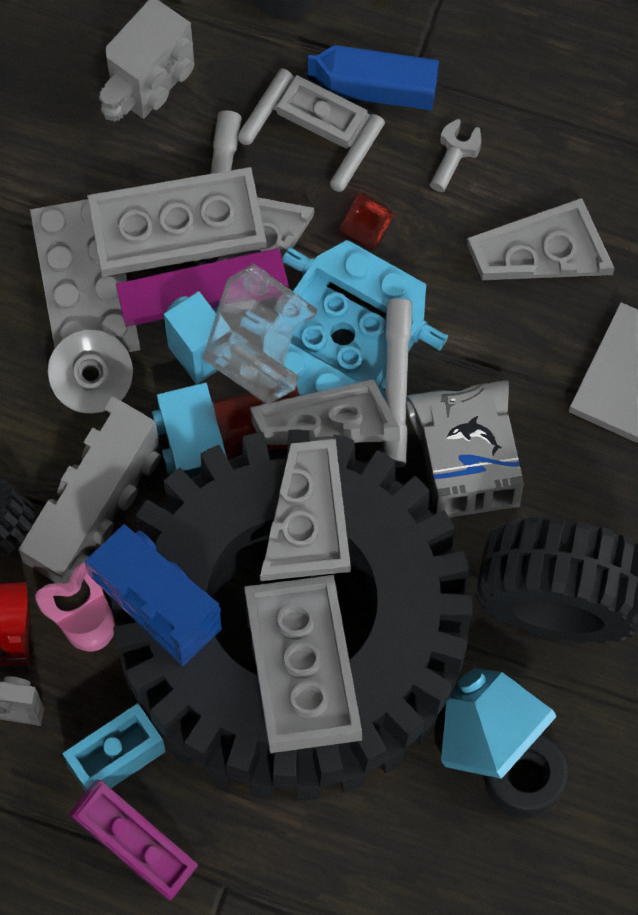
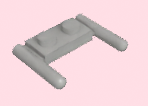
[238,68,385,192]

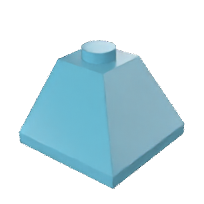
[441,668,557,779]

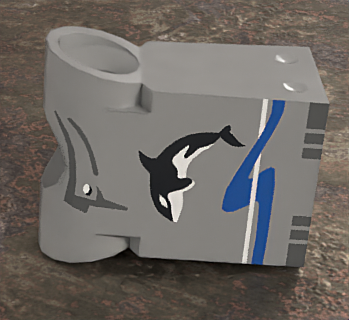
[406,380,524,518]

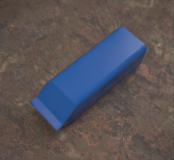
[308,45,439,111]

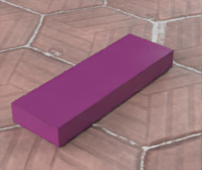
[68,779,198,901]

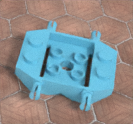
[238,240,448,400]

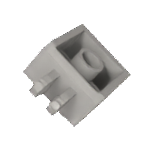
[99,0,195,122]

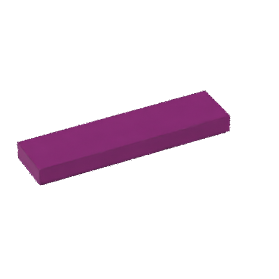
[116,248,289,327]

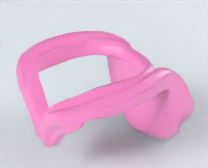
[35,562,115,652]

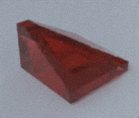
[340,193,395,250]

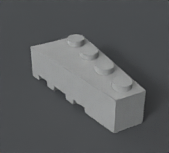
[18,396,162,584]

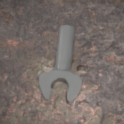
[430,119,481,192]

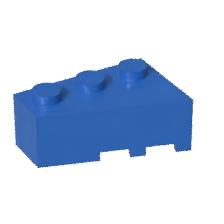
[85,524,222,667]

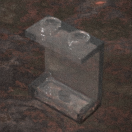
[202,263,318,404]

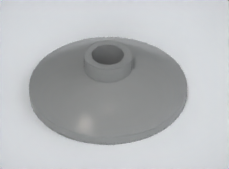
[48,330,133,414]

